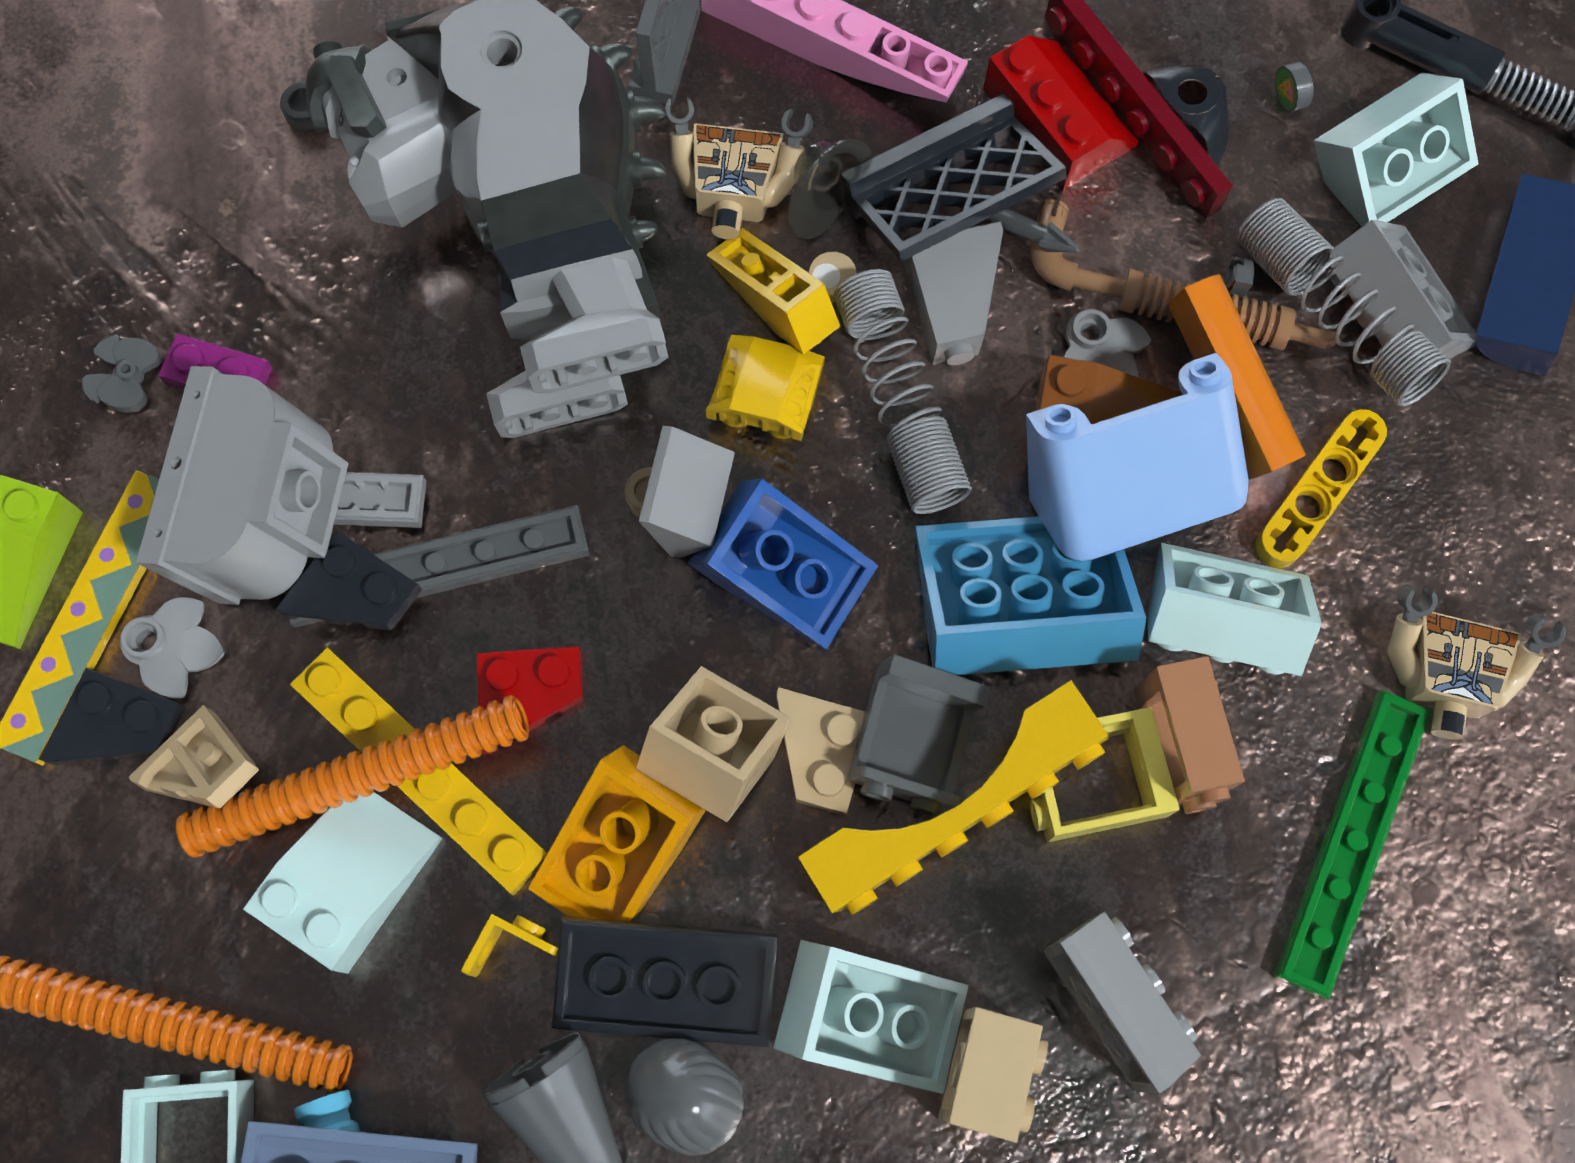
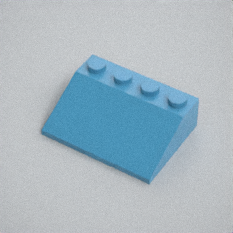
[915,517,1146,675]

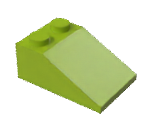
[0,475,83,649]

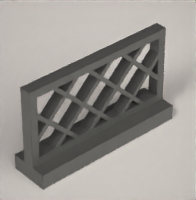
[628,0,701,105]

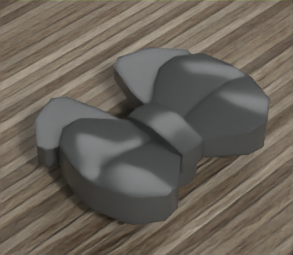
[82,334,163,413]

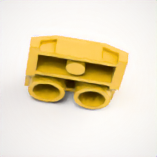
[706,335,825,441]

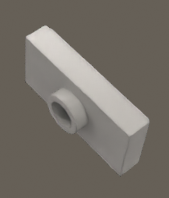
[334,472,426,528]

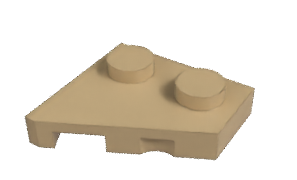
[776,687,865,816]

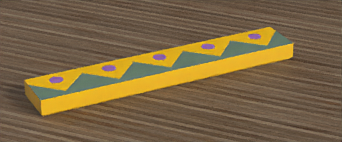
[0,470,159,766]

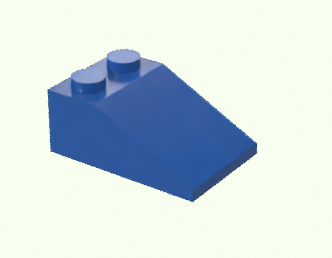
[688,479,878,649]

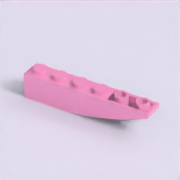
[701,0,968,102]

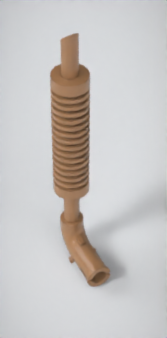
[1026,199,1347,351]

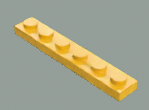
[290,647,548,896]

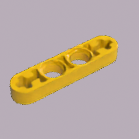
[1255,409,1387,569]

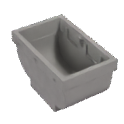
[136,366,349,605]

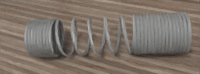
[1237,198,1451,406]
[833,269,972,514]

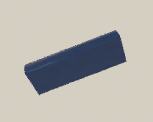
[1476,174,1575,376]

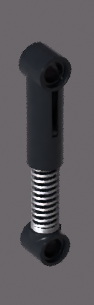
[1340,0,1575,149]

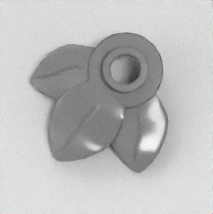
[1064,309,1152,377]
[120,597,225,698]

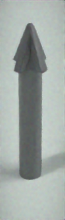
[959,192,1080,252]

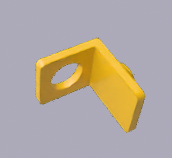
[461,914,558,977]

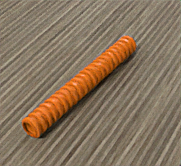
[176,695,529,858]
[0,955,353,1094]

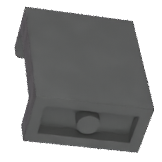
[847,654,990,817]

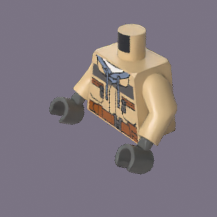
[665,97,813,239]
[1387,584,1566,740]

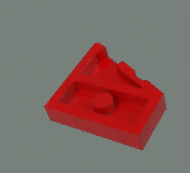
[477,646,584,754]

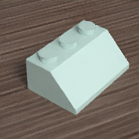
[1314,73,1478,227]
[1147,542,1322,676]

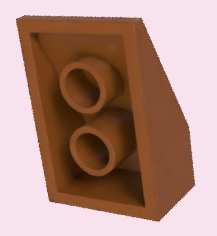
[1026,355,1183,465]

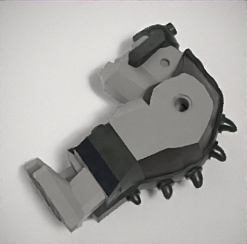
[306,0,669,438]

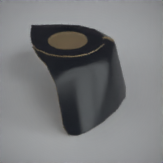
[1142,65,1229,166]

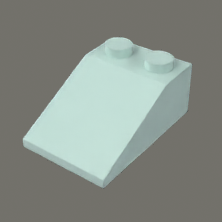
[243,792,443,974]
[773,940,969,1094]

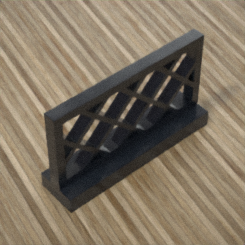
[841,94,1066,262]

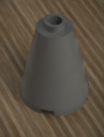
[483,1032,622,1163]

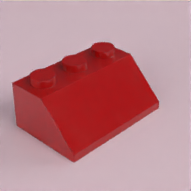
[983,35,1139,191]

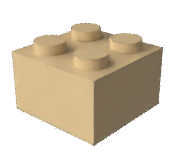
[636,666,791,822]
[938,1007,1048,1143]

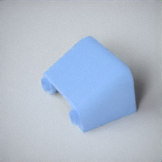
[1026,353,1249,561]

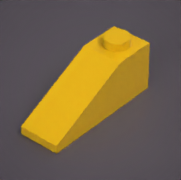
[706,228,840,355]

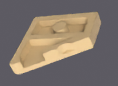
[129,705,259,809]

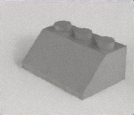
[1328,220,1477,359]
[1042,911,1201,1094]

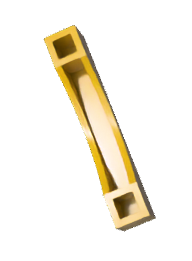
[798,680,1109,916]

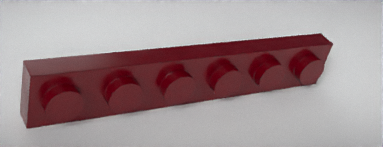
[1045,0,1233,218]

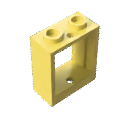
[1030,707,1180,843]

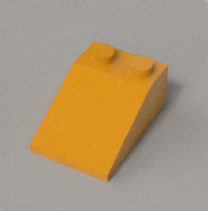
[528,745,706,922]

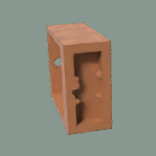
[1134,656,1245,814]

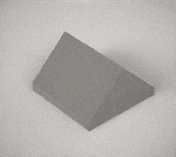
[639,426,735,558]

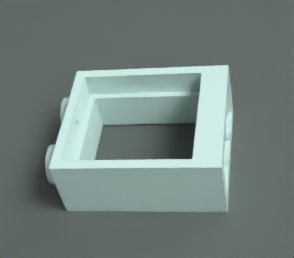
[121,1070,254,1163]

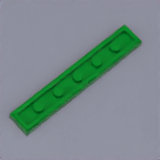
[1273,690,1431,1000]

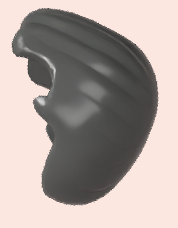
[627,1038,744,1156]

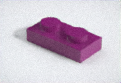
[158,333,273,389]

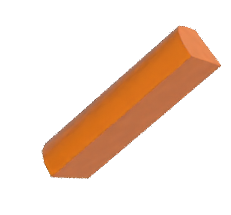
[1168,274,1306,479]

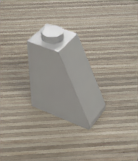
[904,222,1003,365]

